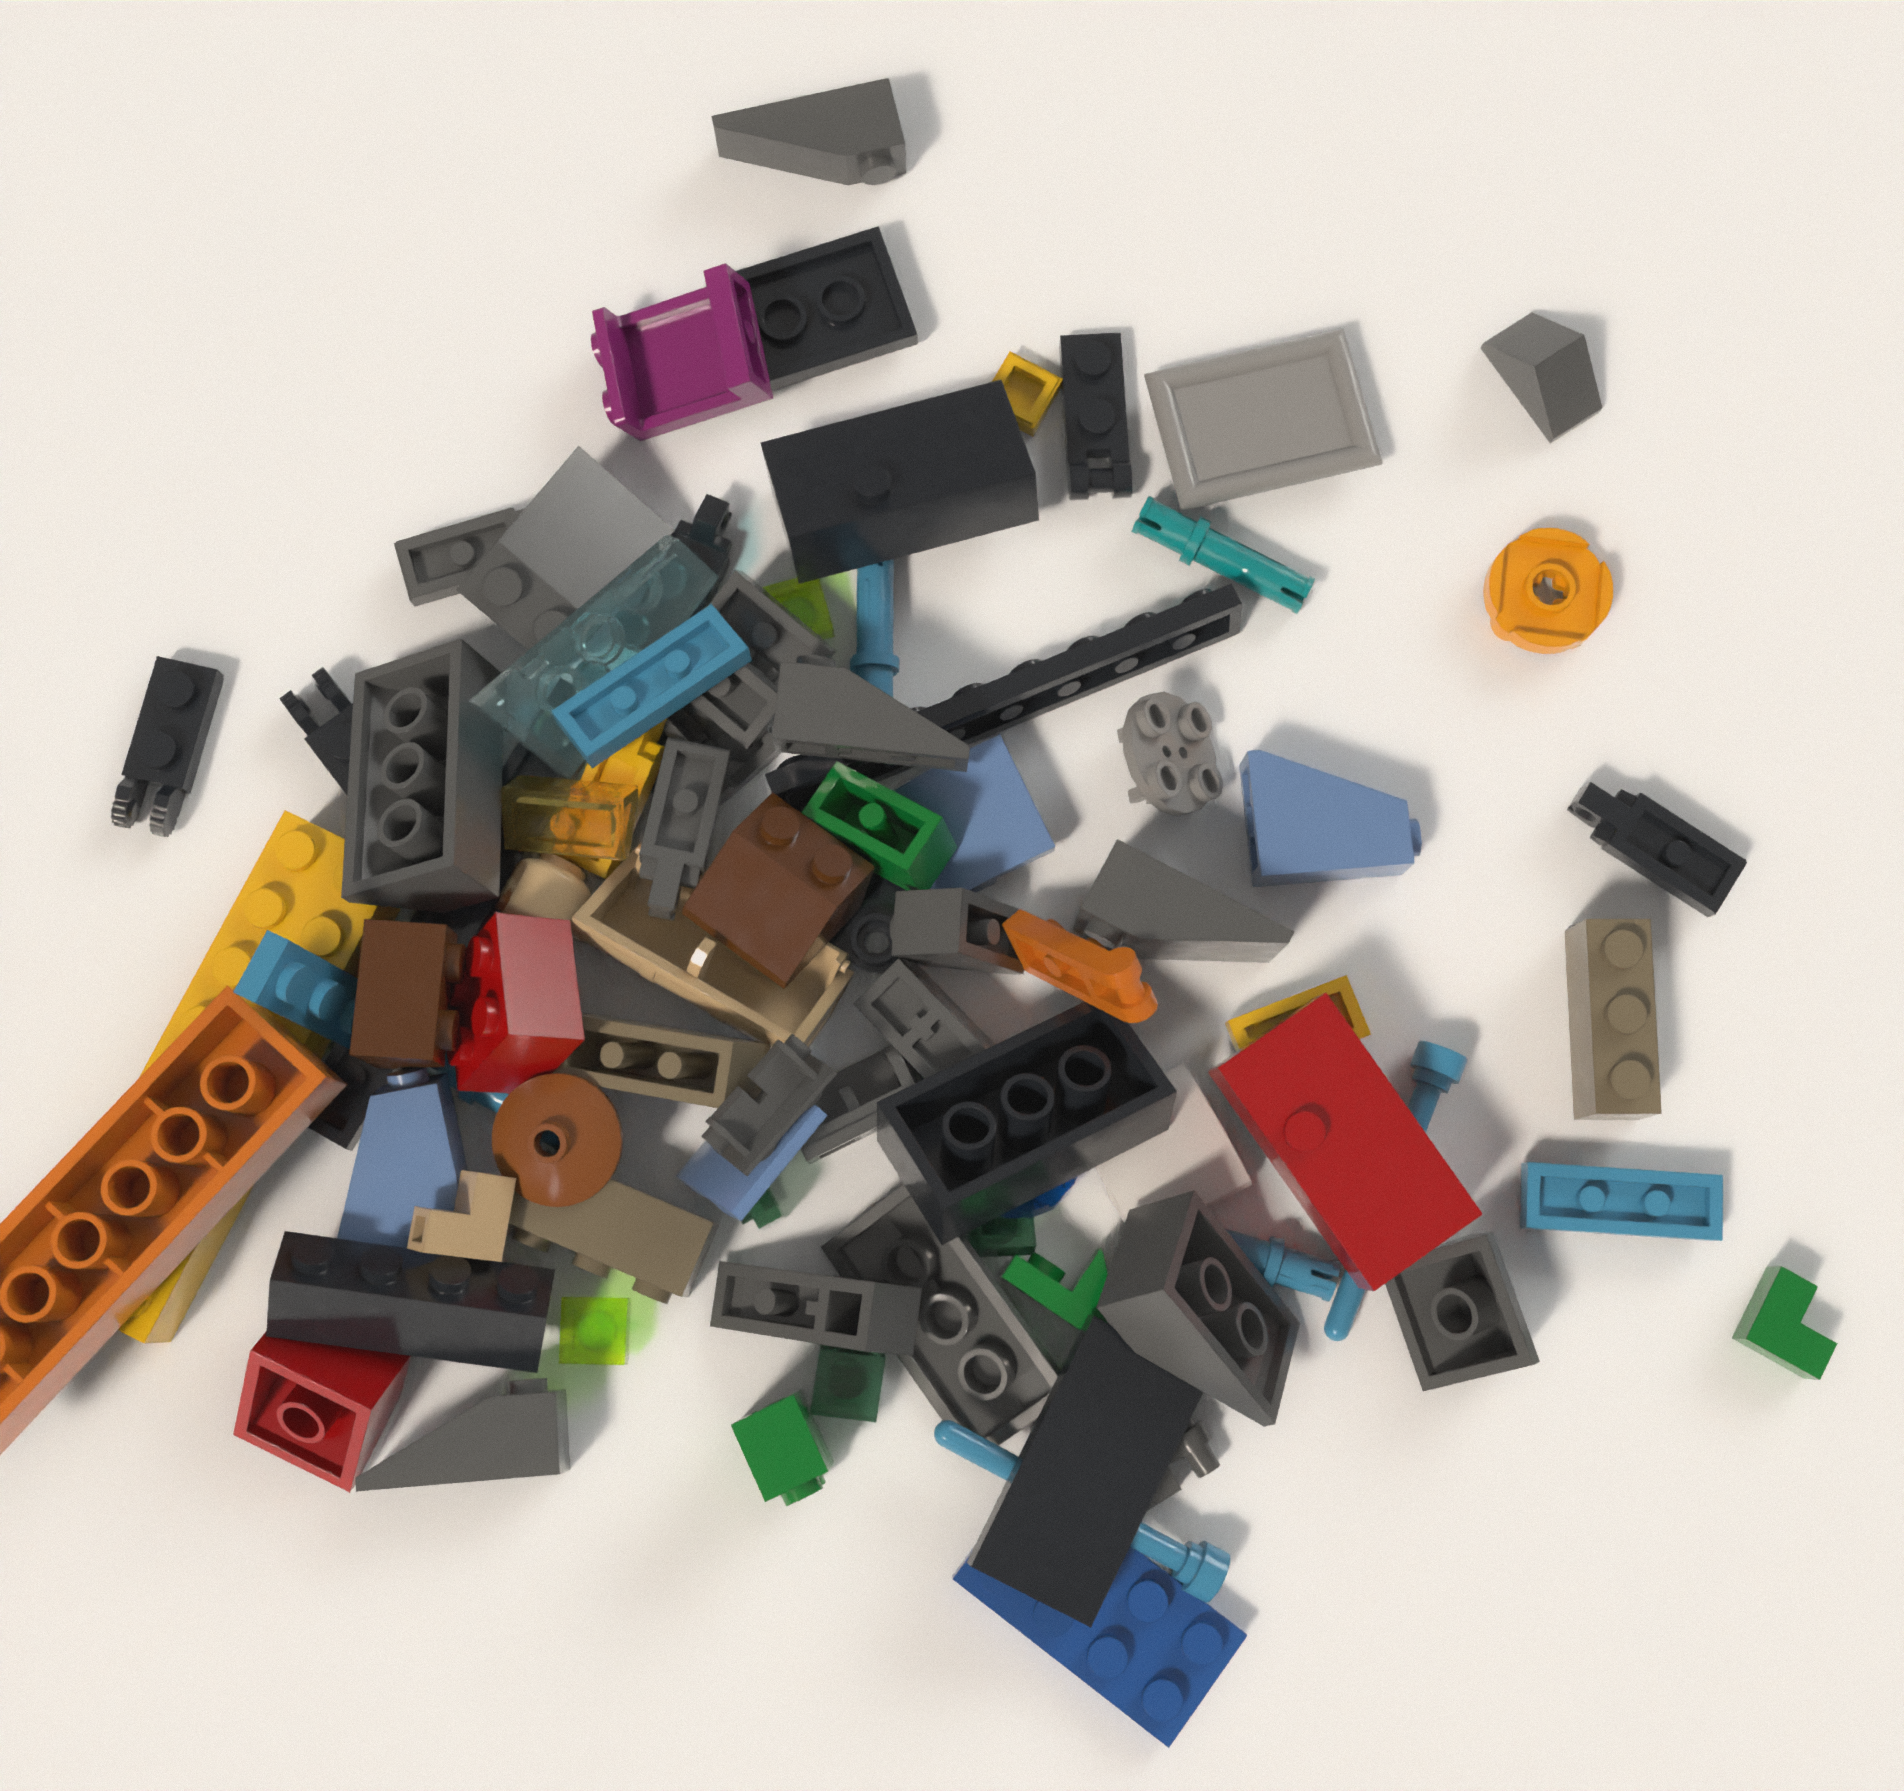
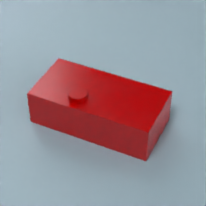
[1208,992,1483,1291]

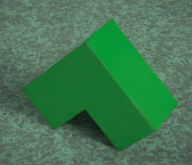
[1732,1266,1838,1380]

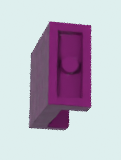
[590,263,774,442]

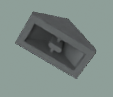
[1480,312,1602,444]

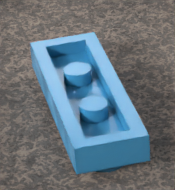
[551,604,752,768]
[233,930,358,1049]
[1520,1162,1723,1241]

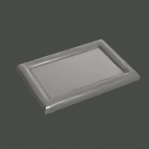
[1144,328,1383,511]

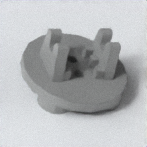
[1117,691,1223,817]

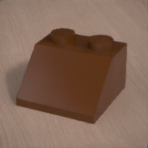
[682,792,875,989]
[350,919,466,1069]

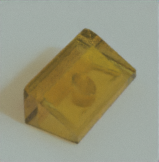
[501,775,638,861]

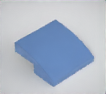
[894,734,1056,893]
[676,1105,828,1221]

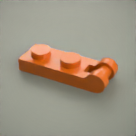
[1002,909,1158,1023]

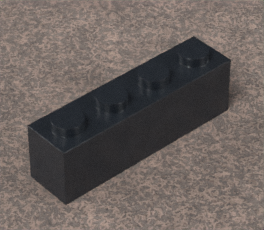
[266,1231,555,1373]

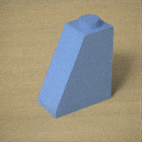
[1239,750,1422,887]
[337,1068,468,1248]

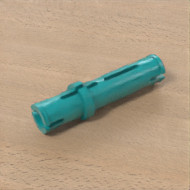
[1131,496,1315,614]

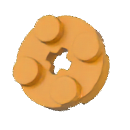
[1483,528,1613,654]

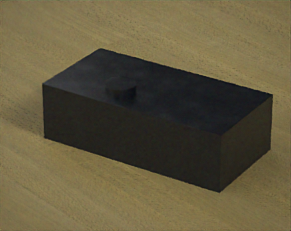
[760,380,1039,584]
[877,1002,1177,1245]

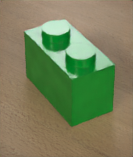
[802,761,957,891]
[731,1389,834,1506]

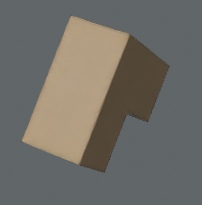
[407,1170,516,1262]

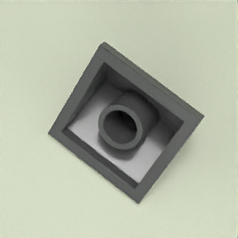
[1385,1232,1540,1391]

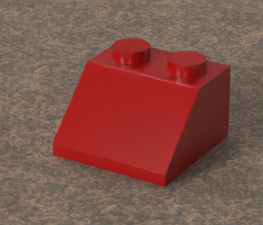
[233,1332,411,1493]

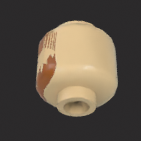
[495,852,591,938]

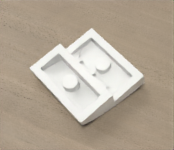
[1095,1062,1252,1223]

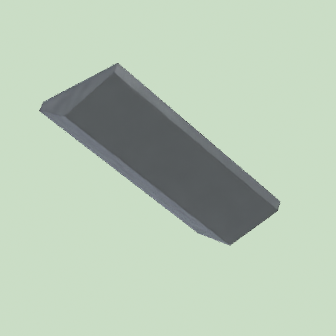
[821,1184,1061,1446]

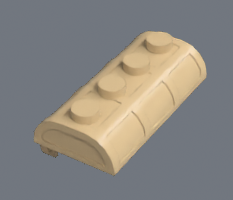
[570,842,854,1049]

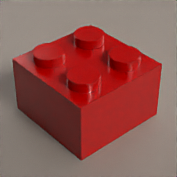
[447,912,585,1094]

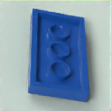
[952,1545,1248,1748]

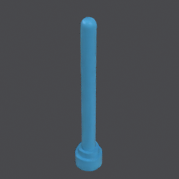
[1324,1041,1468,1341]
[934,1420,1230,1603]

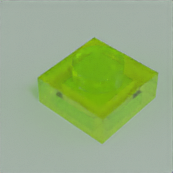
[762,578,835,640]
[558,1297,631,1365]

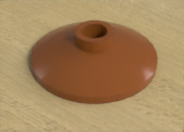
[492,1073,623,1207]

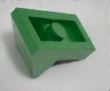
[1000,1247,1109,1331]

